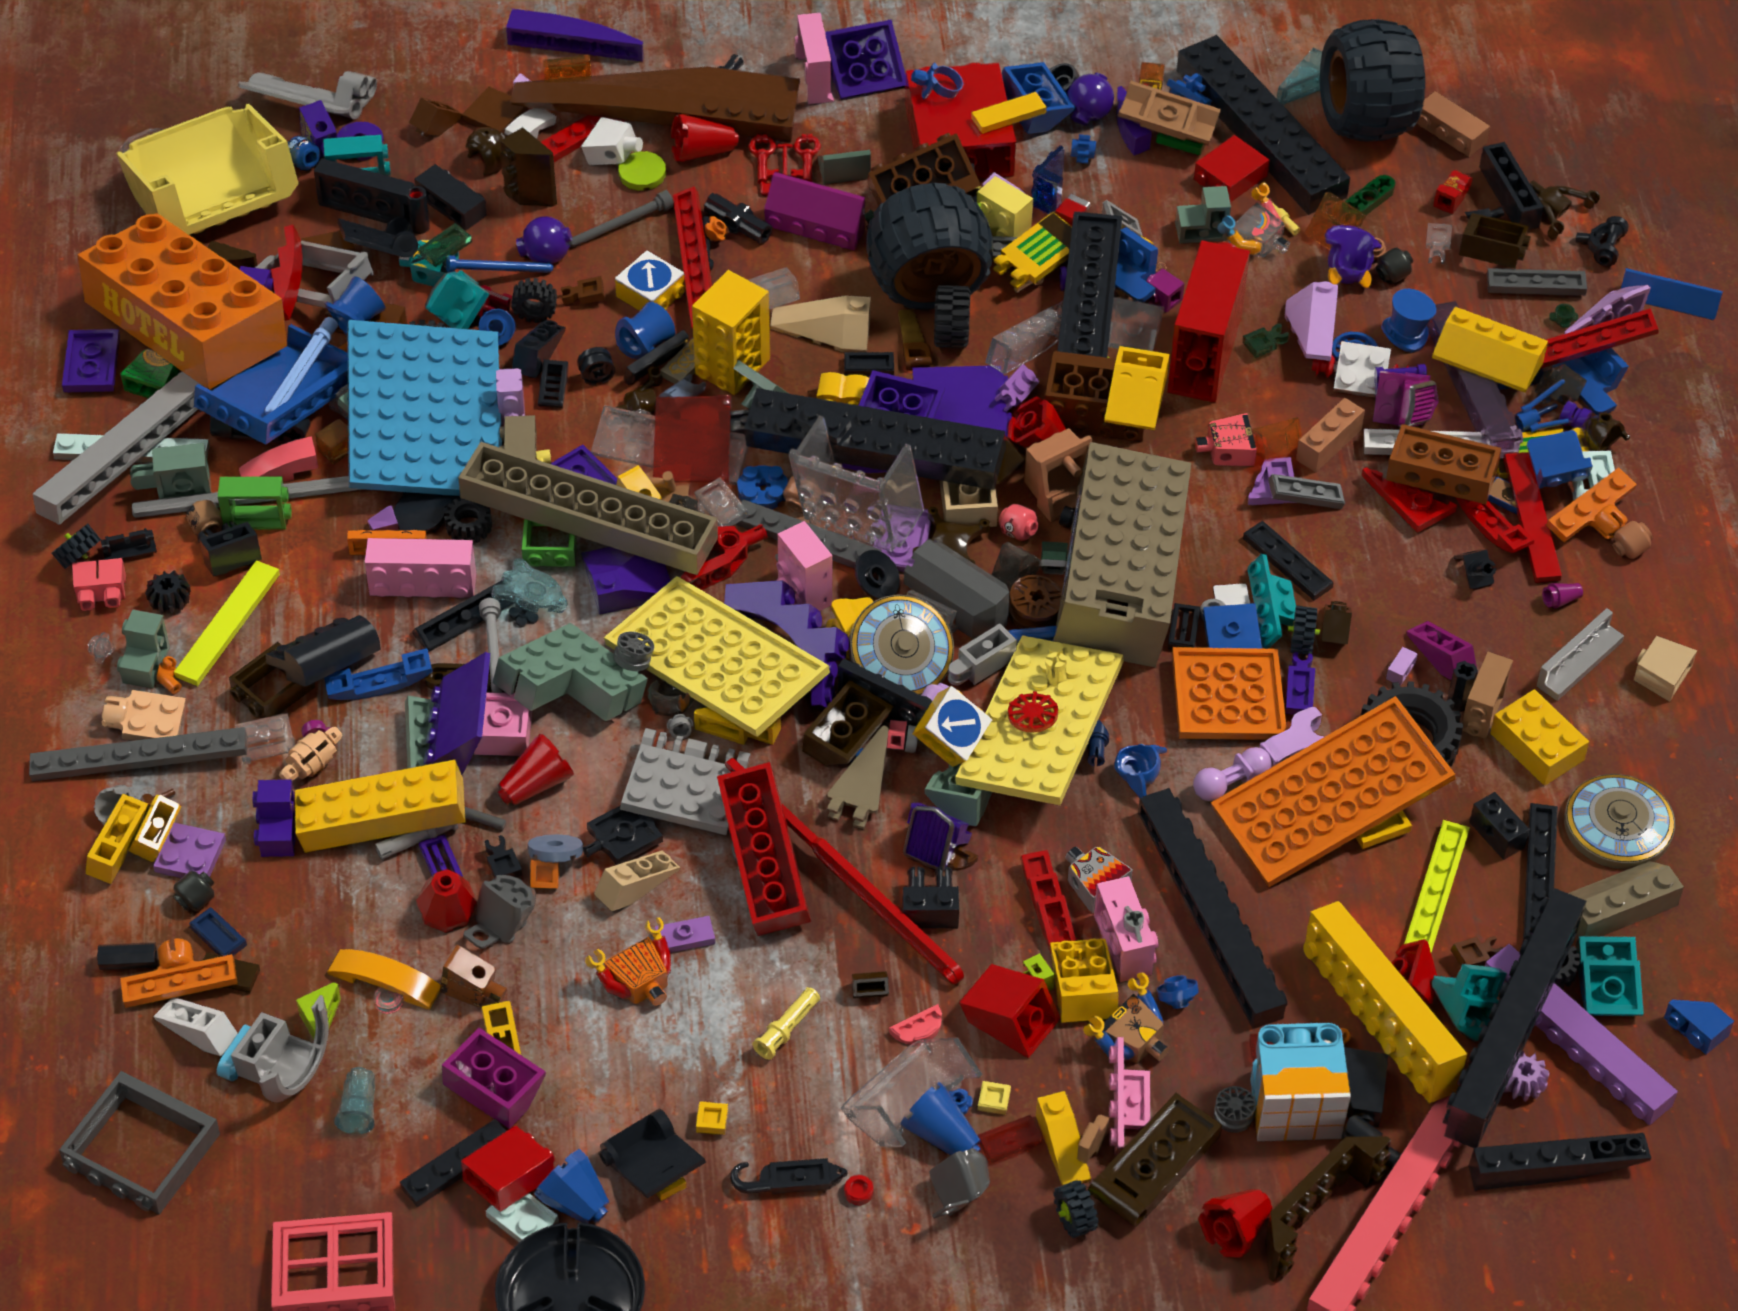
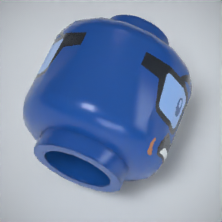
[288,136,320,170]

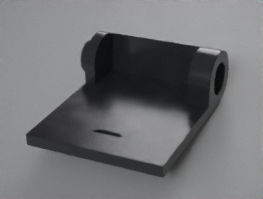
[337,217,418,258]
[598,1108,706,1199]

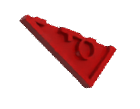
[1361,467,1457,533]

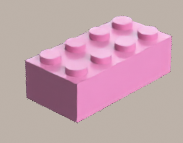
[365,538,476,598]

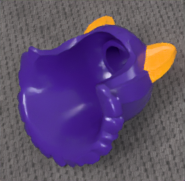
[1325,225,1382,288]

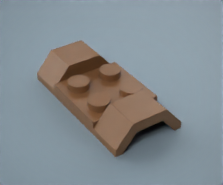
[1118,81,1221,146]

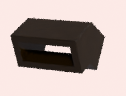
[852,971,889,998]

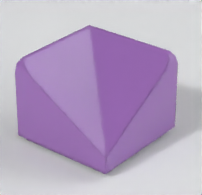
[367,506,399,531]

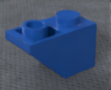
[1664,1000,1734,1054]

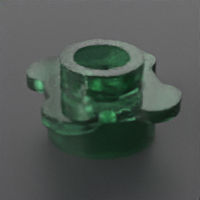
[1549,304,1579,328]

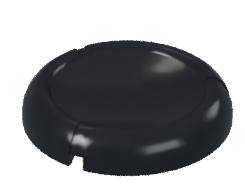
[495,1223,645,1311]

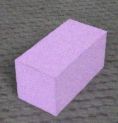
[1386,647,1417,686]

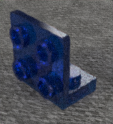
[1031,145,1065,214]

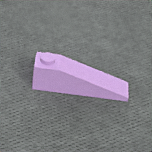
[1564,285,1651,334]

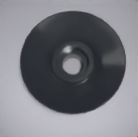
[855,550,900,599]

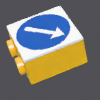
[615,251,685,311]
[912,686,992,767]

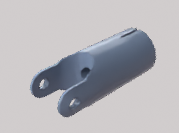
[658,374,706,414]

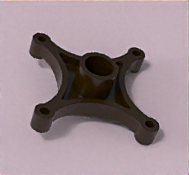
[913,507,990,564]

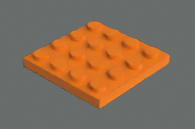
[1172,647,1287,740]

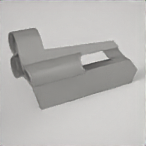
[238,71,377,119]

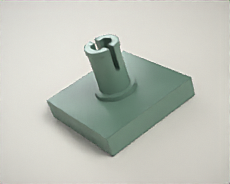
[733,360,790,409]

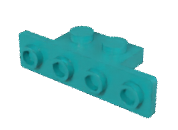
[1247,554,1296,649]

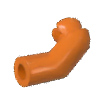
[156,656,182,694]

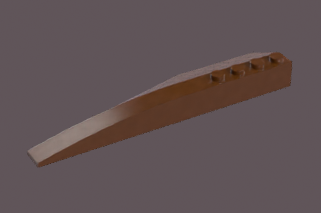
[511,66,800,142]

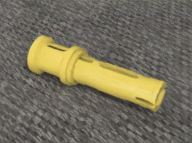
[753,987,820,1060]

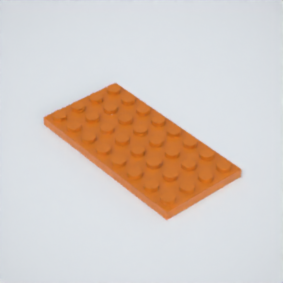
[1211,696,1456,887]

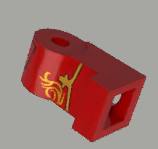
[1433,170,1473,215]

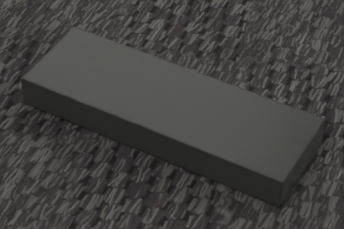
[1268,474,1345,509]

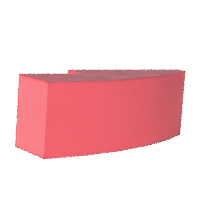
[239,436,318,482]

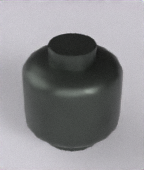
[1375,248,1413,284]
[173,871,215,912]

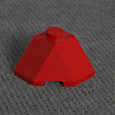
[1391,939,1437,1005]

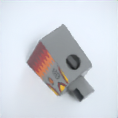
[1065,847,1133,913]

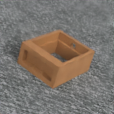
[1462,652,1513,739]

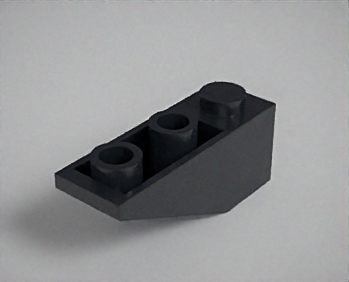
[512,320,566,378]

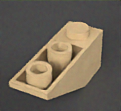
[594,850,680,911]

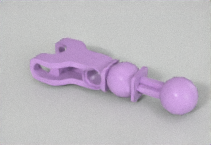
[1193,707,1323,802]

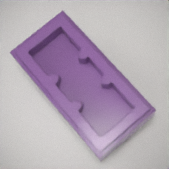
[655,916,715,953]

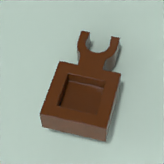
[561,276,605,305]
[1450,936,1503,967]

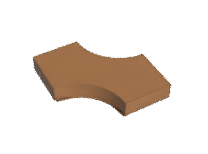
[1077,1114,1110,1164]

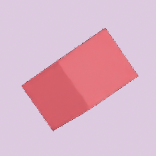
[887,720,907,750]

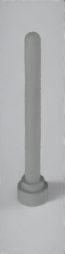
[479,598,503,693]

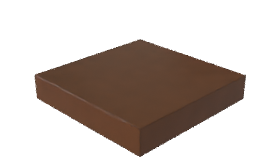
[462,86,528,135]

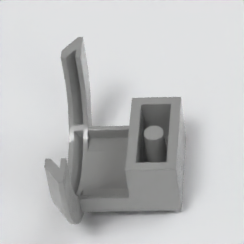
[231,995,329,1103]

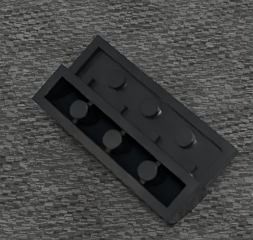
[266,615,381,687]

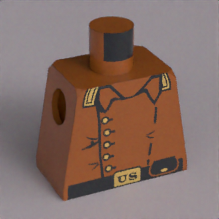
[440,945,507,1007]

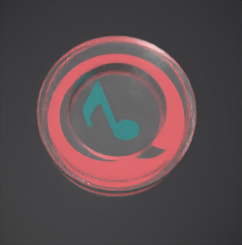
[374,987,403,1014]

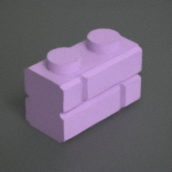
[496,368,525,426]

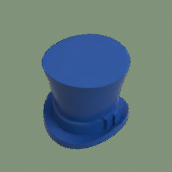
[325,277,386,336]
[1381,288,1437,352]
[615,302,675,360]

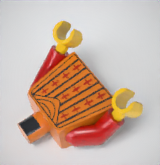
[585,917,671,1006]

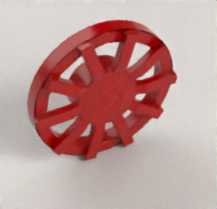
[1008,691,1059,732]

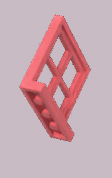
[272,1212,395,1311]

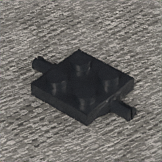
[583,805,663,865]

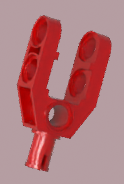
[681,524,768,590]

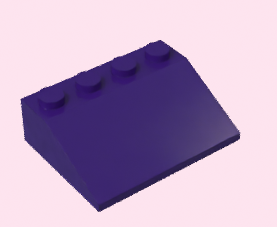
[842,370,945,473]
[424,652,491,775]

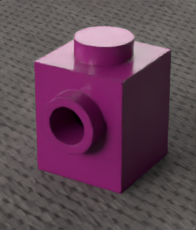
[1146,268,1185,313]

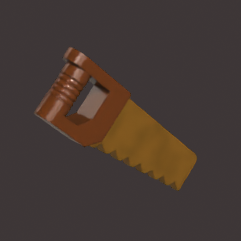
[898,309,931,369]

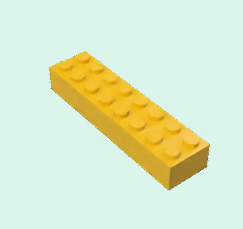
[1303,901,1467,1103]

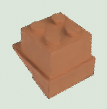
[1024,429,1092,522]

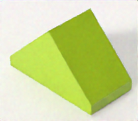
[296,983,341,1039]

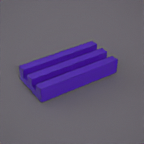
[419,834,463,877]

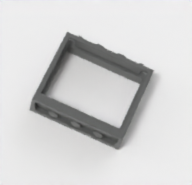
[59,1071,220,1215]

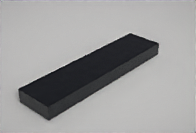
[1243,520,1334,601]

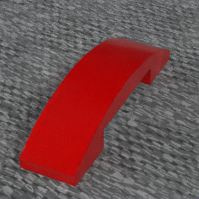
[1455,497,1535,553]

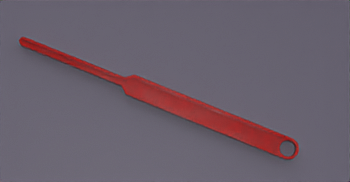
[725,758,964,985]

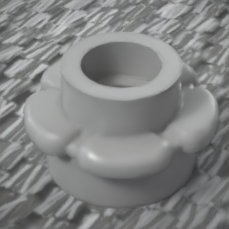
[667,714,693,739]

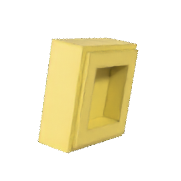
[978,1081,1011,1115]

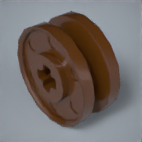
[1008,575,1062,629]

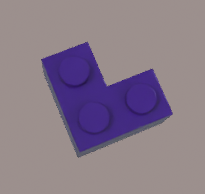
[252,779,296,857]

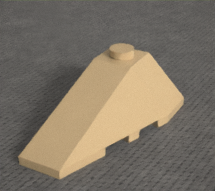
[771,296,871,352]

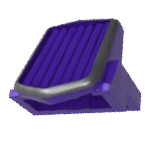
[903,803,972,871]

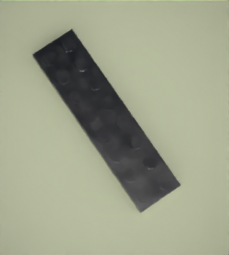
[1058,211,1122,358]

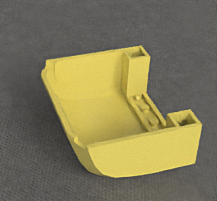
[117,104,299,235]

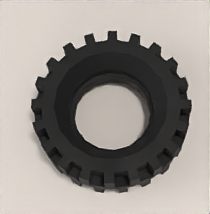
[1361,681,1463,766]

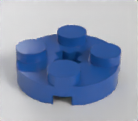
[737,465,788,510]

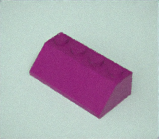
[764,172,865,250]

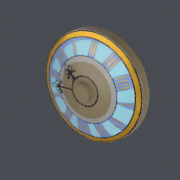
[848,595,954,695]
[1564,774,1675,869]

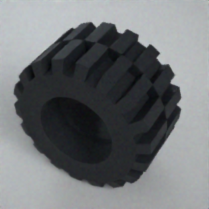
[934,285,971,348]

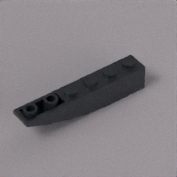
[1468,1133,1651,1191]

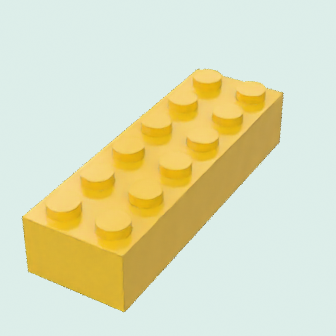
[295,760,465,853]

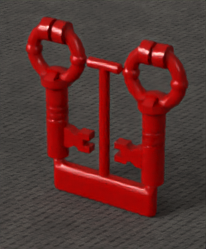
[748,134,821,196]

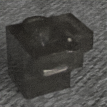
[1534,364,1587,406]

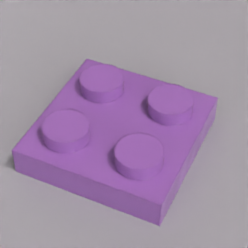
[153,823,226,878]

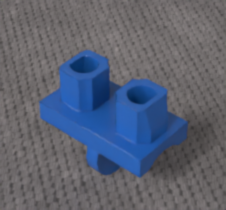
[1166,73,1212,106]

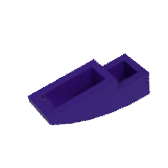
[1116,86,1151,156]

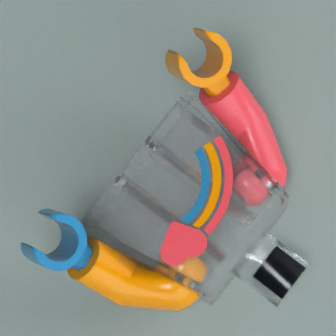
[1218,183,1290,258]

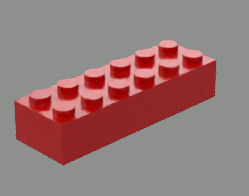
[717,762,811,936]

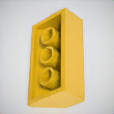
[1432,307,1548,393]

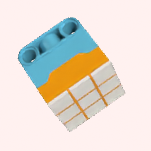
[1250,1023,1350,1141]

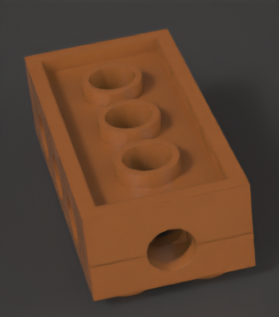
[1386,424,1502,504]

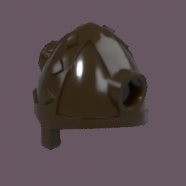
[1584,412,1630,451]

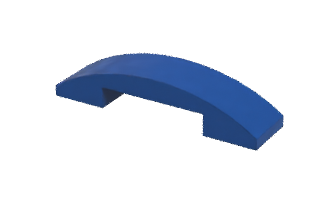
[324,648,433,700]

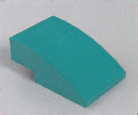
[1575,936,1644,1016]

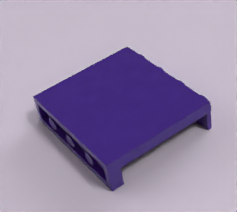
[912,365,1014,444]

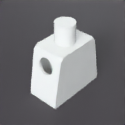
[581,117,643,165]

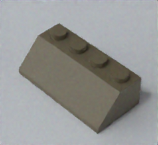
[1568,861,1684,937]

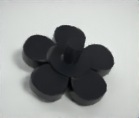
[509,599,539,627]

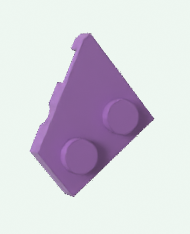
[1248,457,1296,505]

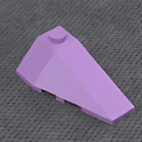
[1285,281,1338,361]

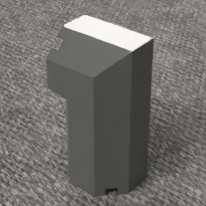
[904,539,1009,639]

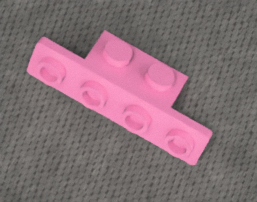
[1109,1037,1150,1155]

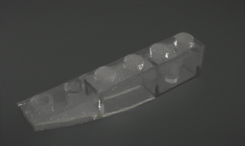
[985,300,1064,374]

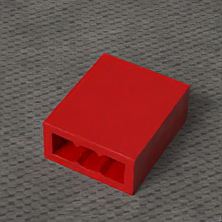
[1194,135,1269,203]
[461,1125,555,1212]

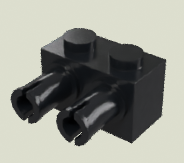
[197,521,262,577]
[902,867,959,929]

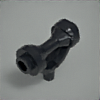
[1576,216,1629,266]

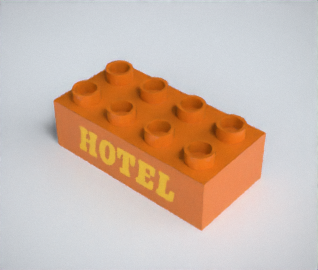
[77,213,287,390]

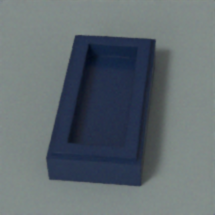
[189,907,247,956]

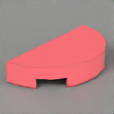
[889,1004,942,1045]

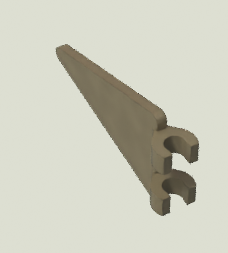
[827,726,888,829]

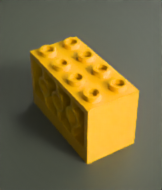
[692,270,770,395]

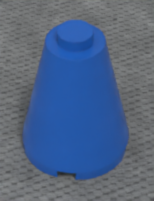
[900,1082,981,1155]

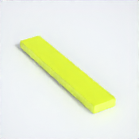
[174,560,280,686]
[1404,820,1470,953]

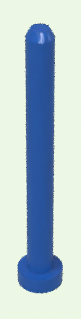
[446,255,553,273]

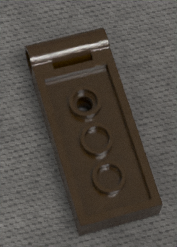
[1088,1093,1222,1227]

